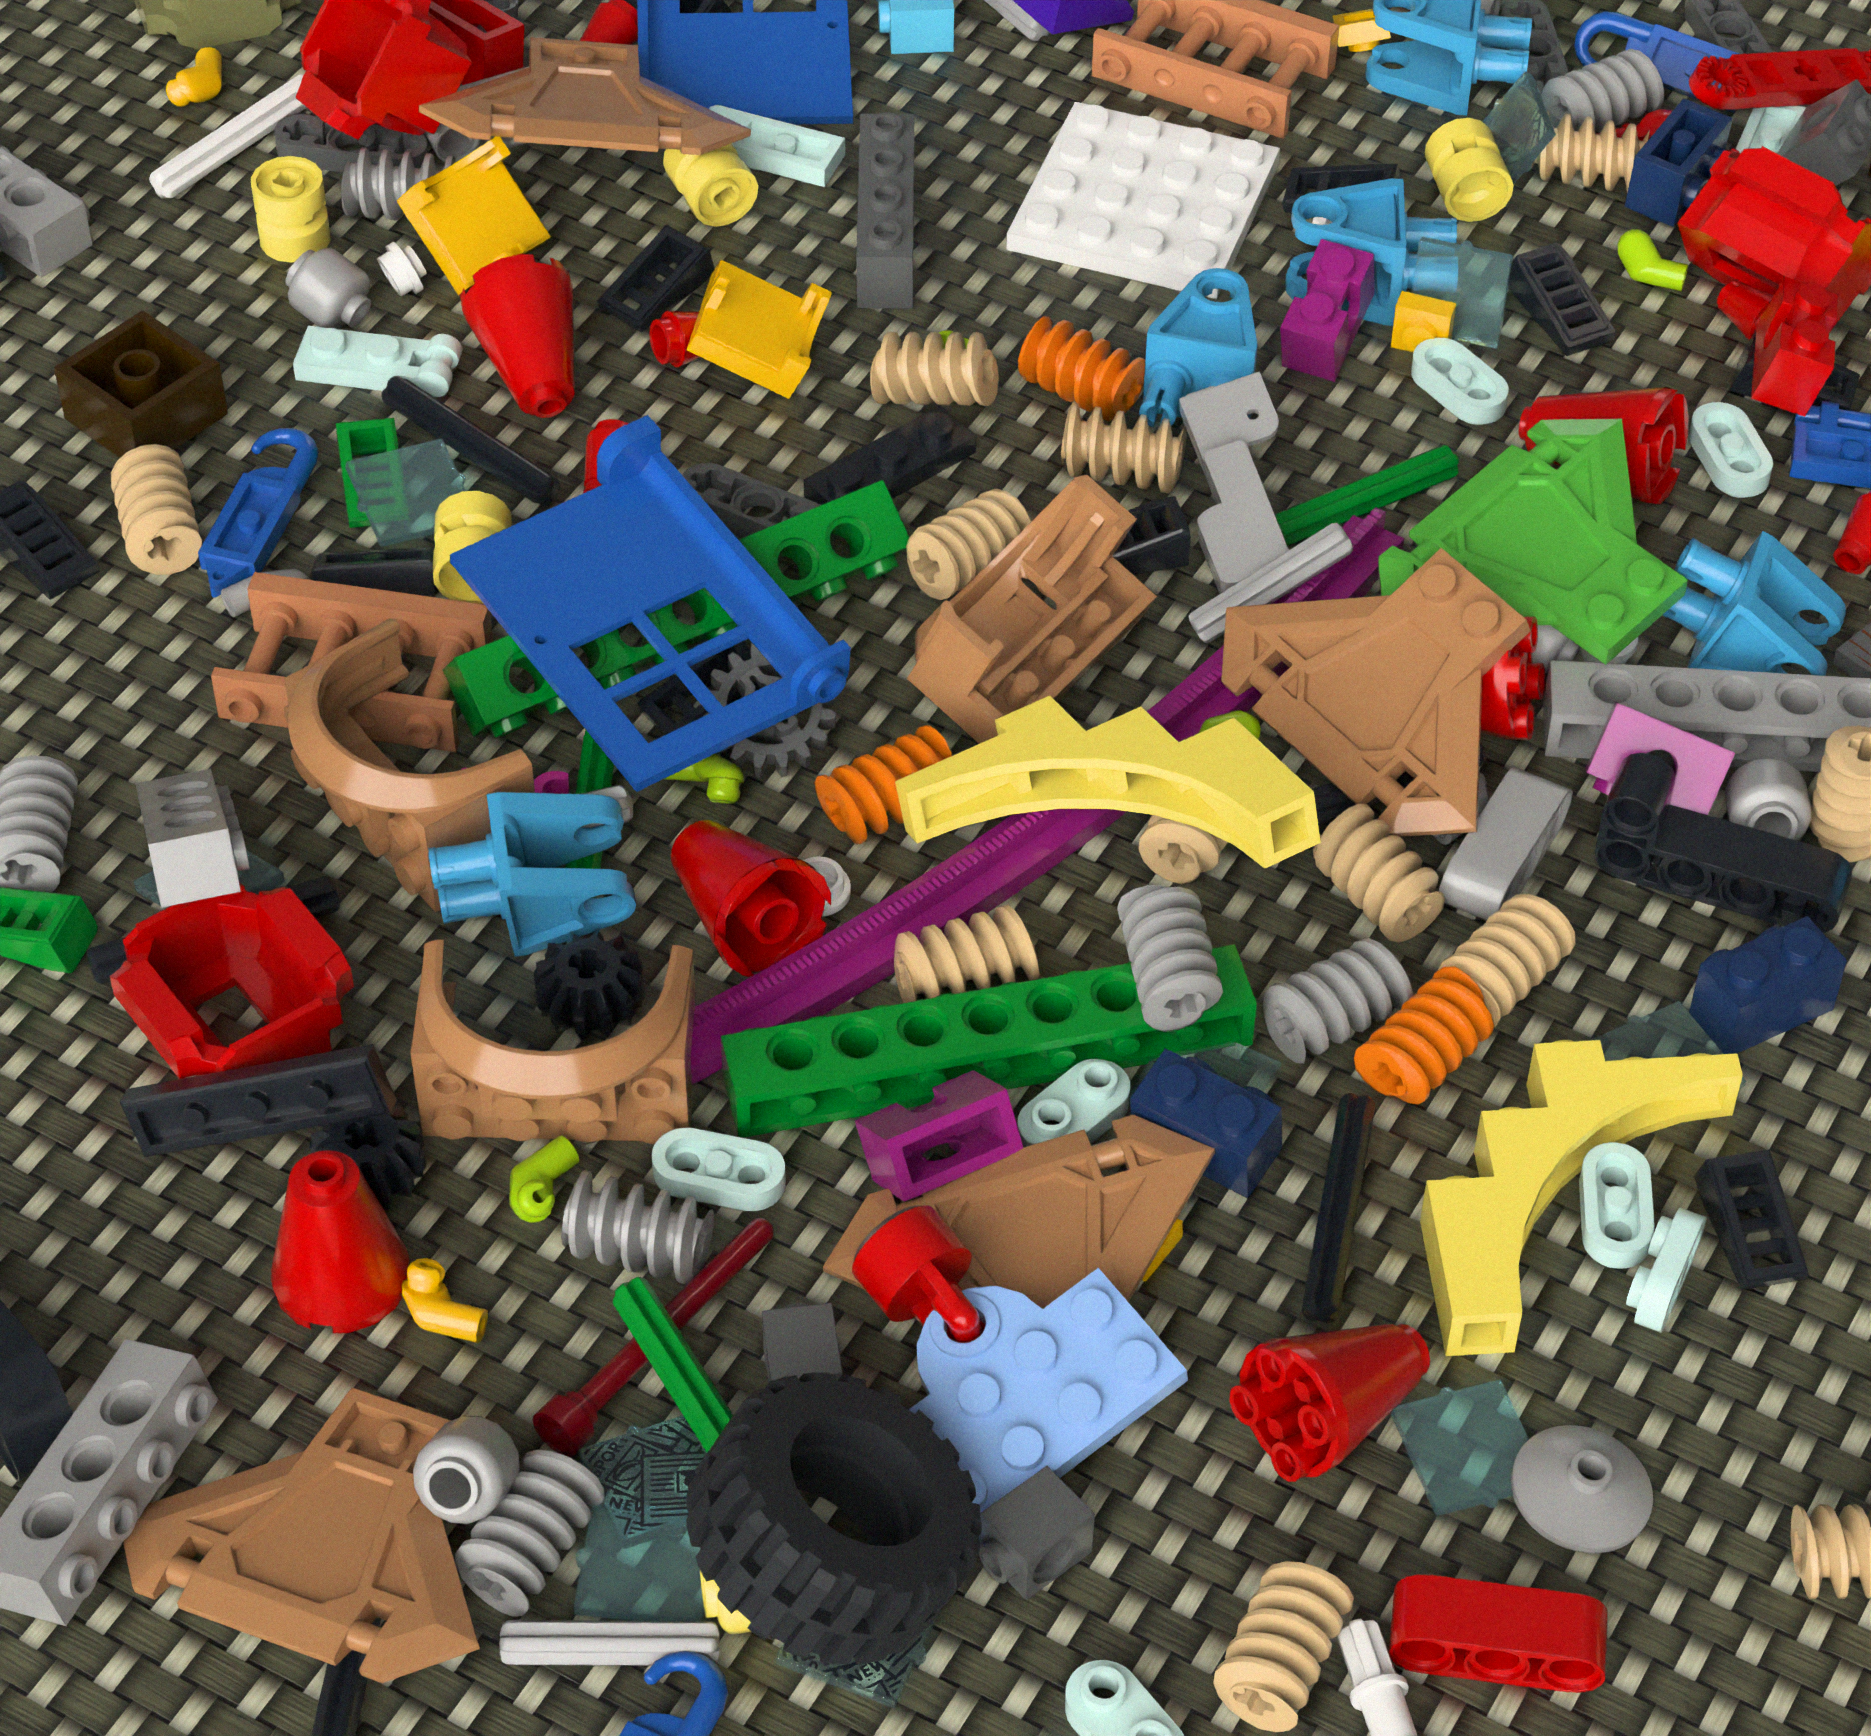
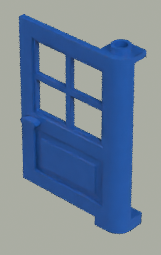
[637,0,853,125]
[450,415,851,792]

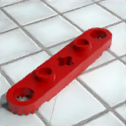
[1689,48,1871,110]

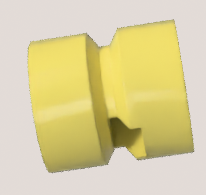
[1425,118,1514,222]
[663,143,758,227]
[251,156,331,263]
[433,491,512,604]

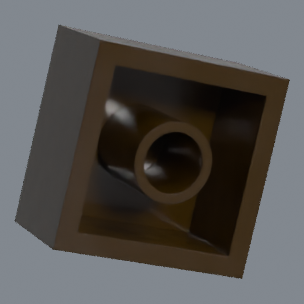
[54,310,228,458]

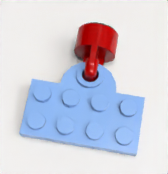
[852,1205,1188,1539]

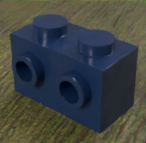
[1625,98,1733,227]
[1689,916,1847,1054]
[1130,1048,1282,1199]

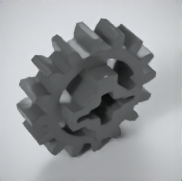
[703,644,836,778]

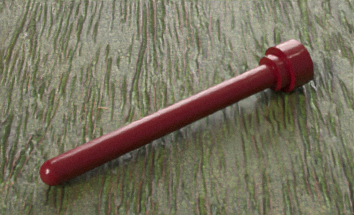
[532,1218,774,1457]

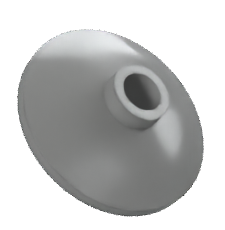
[1511,1425,1653,1553]

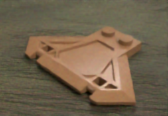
[419,37,751,155]
[1221,548,1531,837]
[823,1115,1215,1309]
[123,1387,480,1683]

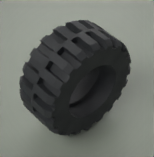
[686,1372,982,1665]

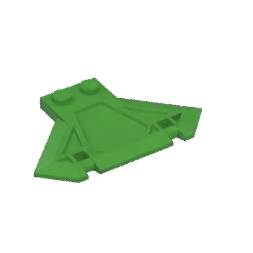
[1378,419,1688,665]

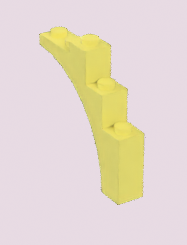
[895,696,1321,868]
[1420,1040,1743,1356]

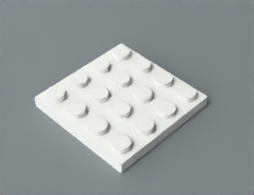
[1006,102,1280,299]

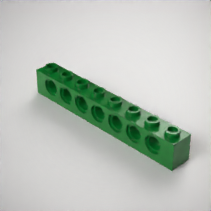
[443,480,909,739]
[721,944,1257,1138]

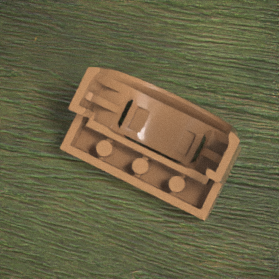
[907,475,1157,744]
[284,618,535,912]
[411,939,696,1144]

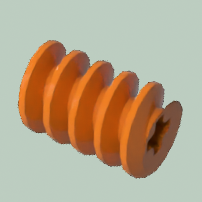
[1018,316,1145,421]
[814,725,952,844]
[1354,967,1494,1105]

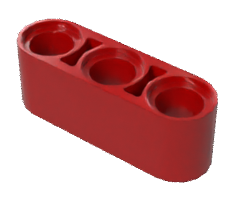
[1389,1574,1608,1693]

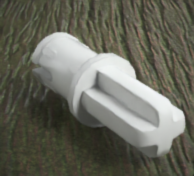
[1337,1618,1418,1736]

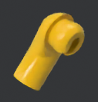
[166,47,222,107]

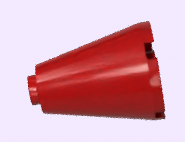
[460,254,575,418]
[1519,387,1689,504]
[671,820,831,977]
[271,1150,410,1333]

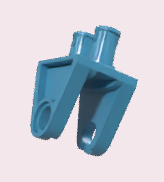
[1365,0,1532,116]
[1285,178,1459,326]
[1139,268,1258,428]
[1662,531,1846,676]
[428,792,636,957]

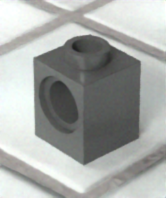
[762,1303,842,1383]
[979,1466,1095,1600]

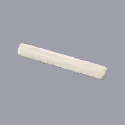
[149,74,307,198]

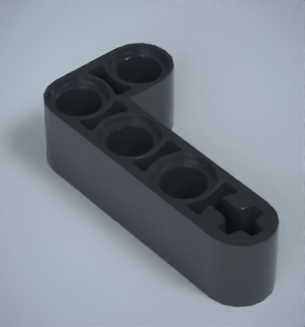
[1595,753,1852,933]
[0,1299,73,1482]

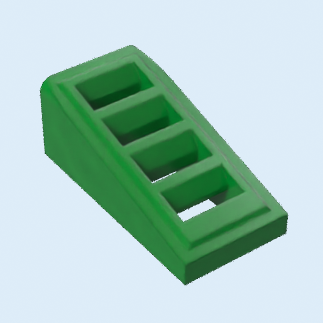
[336,418,408,528]
[0,887,98,973]

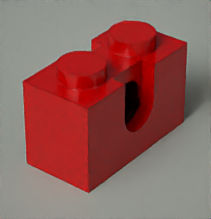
[429,0,524,85]
[1751,276,1838,417]

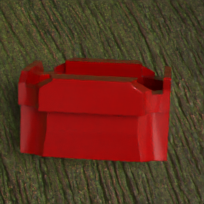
[295,0,472,140]
[1677,146,1871,333]
[110,882,354,1079]

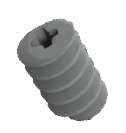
[1541,49,1664,133]
[341,147,456,221]
[0,755,78,893]
[1117,885,1223,1032]
[1263,938,1413,1063]
[561,1170,715,1285]
[455,1450,605,1617]

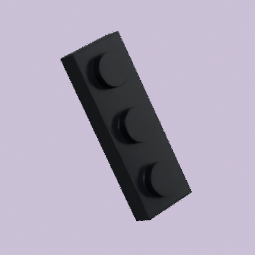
[803,405,976,505]

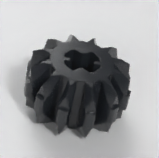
[534,928,645,1041]
[309,1104,426,1211]

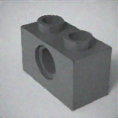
[1777,79,1871,186]

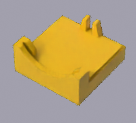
[397,137,551,295]
[686,260,832,399]

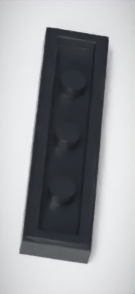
[120,1044,397,1157]

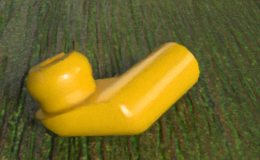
[402,1258,488,1343]

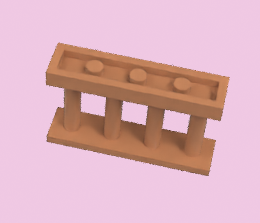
[1092,0,1340,139]
[211,572,493,752]

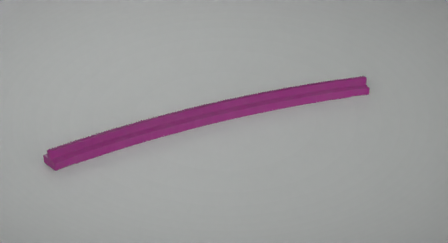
[691,508,1405,1085]

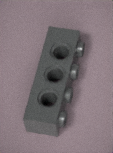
[856,112,914,309]

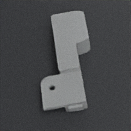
[1179,371,1289,594]

